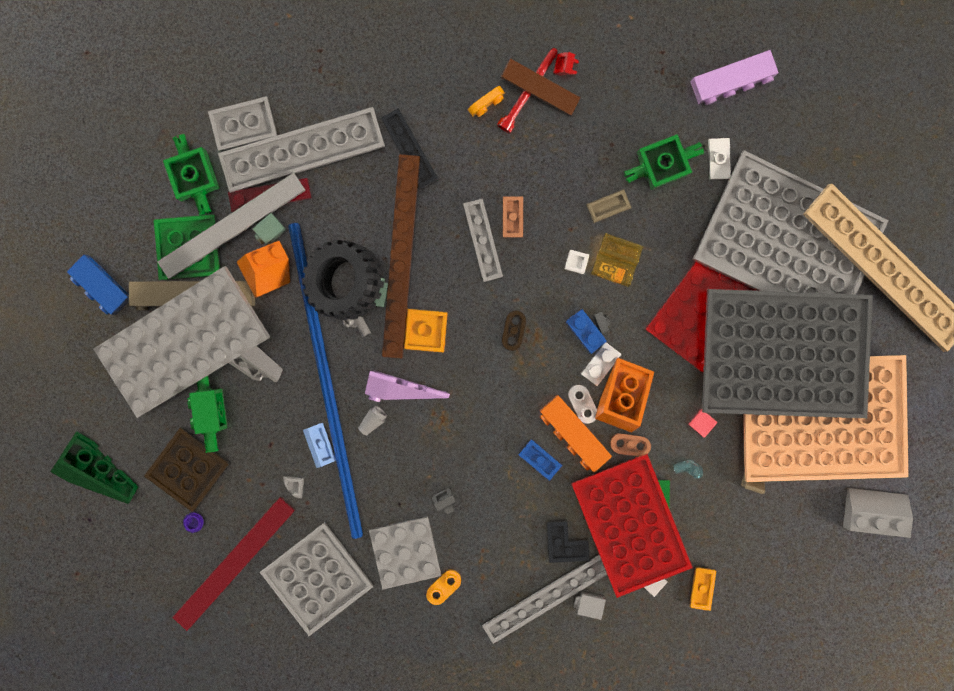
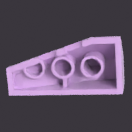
[365,370,450,402]

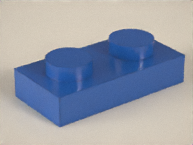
[518,439,562,481]

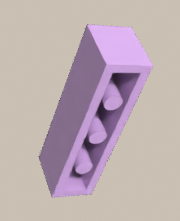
[690,50,779,105]

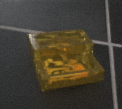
[591,233,643,287]

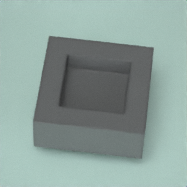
[593,312,611,334]

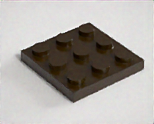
[144,427,230,512]

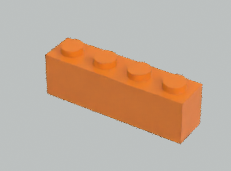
[539,395,612,472]

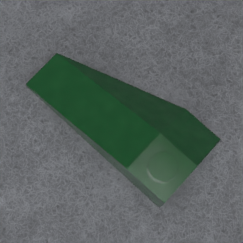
[50,431,138,504]

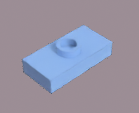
[303,423,336,468]

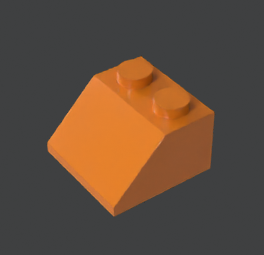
[237,241,290,298]

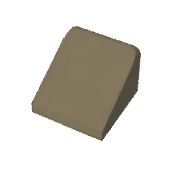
[741,474,765,494]

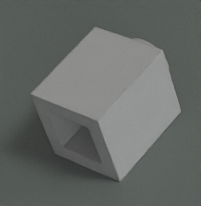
[574,591,606,620]

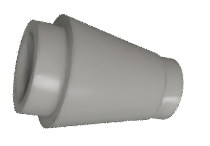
[358,406,387,436]

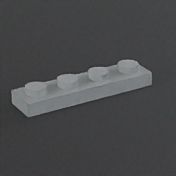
[463,199,503,282]

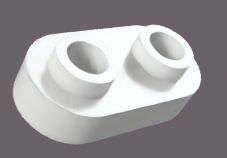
[568,385,597,423]

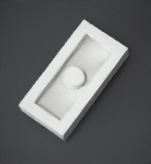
[581,343,621,386]

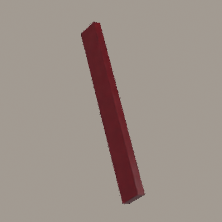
[172,497,295,631]

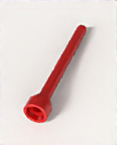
[497,48,558,134]

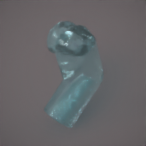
[673,460,703,479]

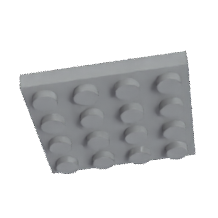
[260,522,374,636]

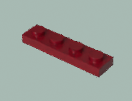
[228,178,312,213]

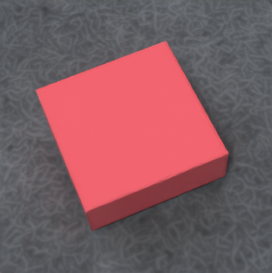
[688,409,718,438]

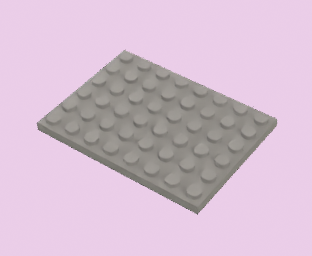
[693,151,889,295]

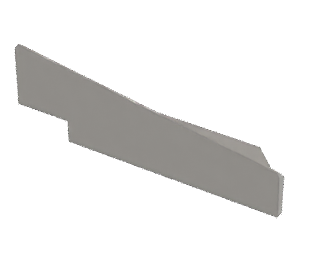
[229,346,283,382]

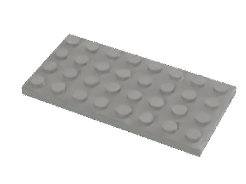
[93,266,270,418]

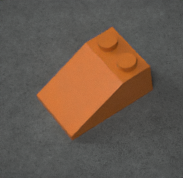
[595,358,654,433]

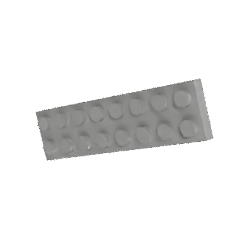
[218,107,385,193]

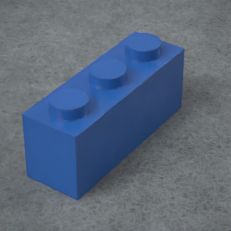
[67,254,129,315]

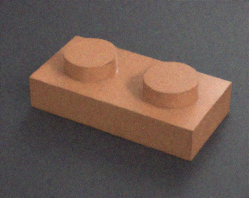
[503,197,523,238]

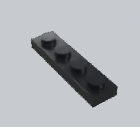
[381,108,438,189]

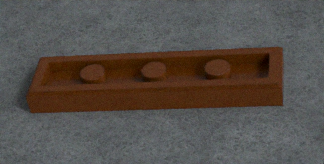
[500,58,581,116]

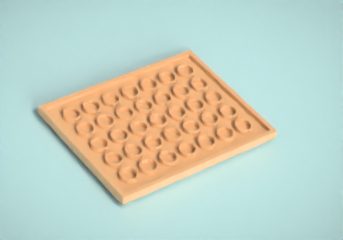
[743,355,908,482]

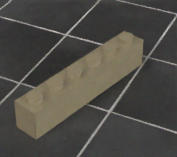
[129,281,255,311]

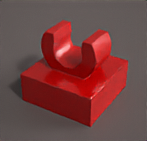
[553,52,579,76]

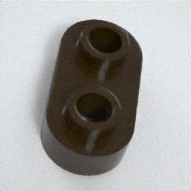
[502,311,526,351]

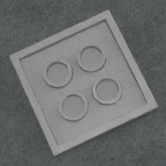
[369,516,442,590]

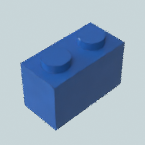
[565,309,607,354]

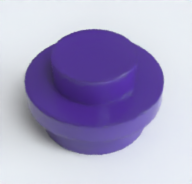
[183,512,204,533]

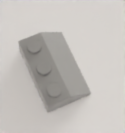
[843,488,913,538]

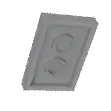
[208,96,277,152]

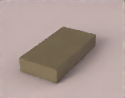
[586,189,631,223]

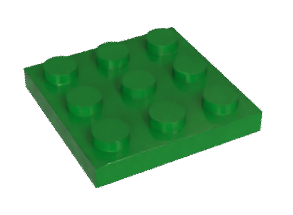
[154,215,220,280]

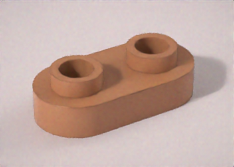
[610,433,651,457]

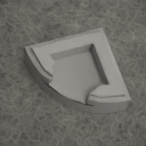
[283,476,304,499]

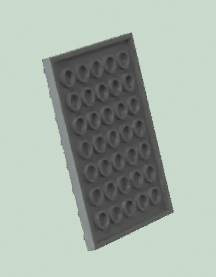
[702,289,873,419]

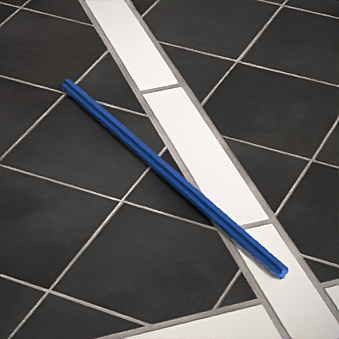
[288,223,363,539]

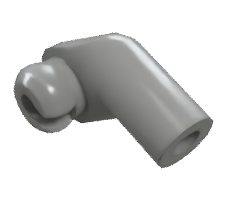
[342,316,371,337]

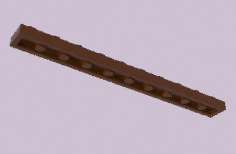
[382,154,420,359]

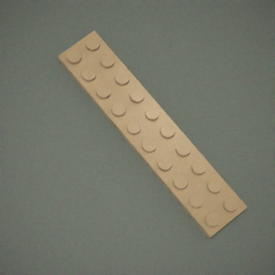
[803,183,954,352]

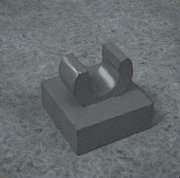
[432,487,456,515]

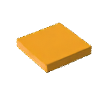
[404,309,448,352]

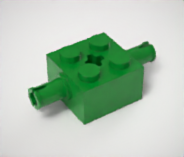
[163,134,220,215]
[624,134,704,190]
[187,375,228,453]

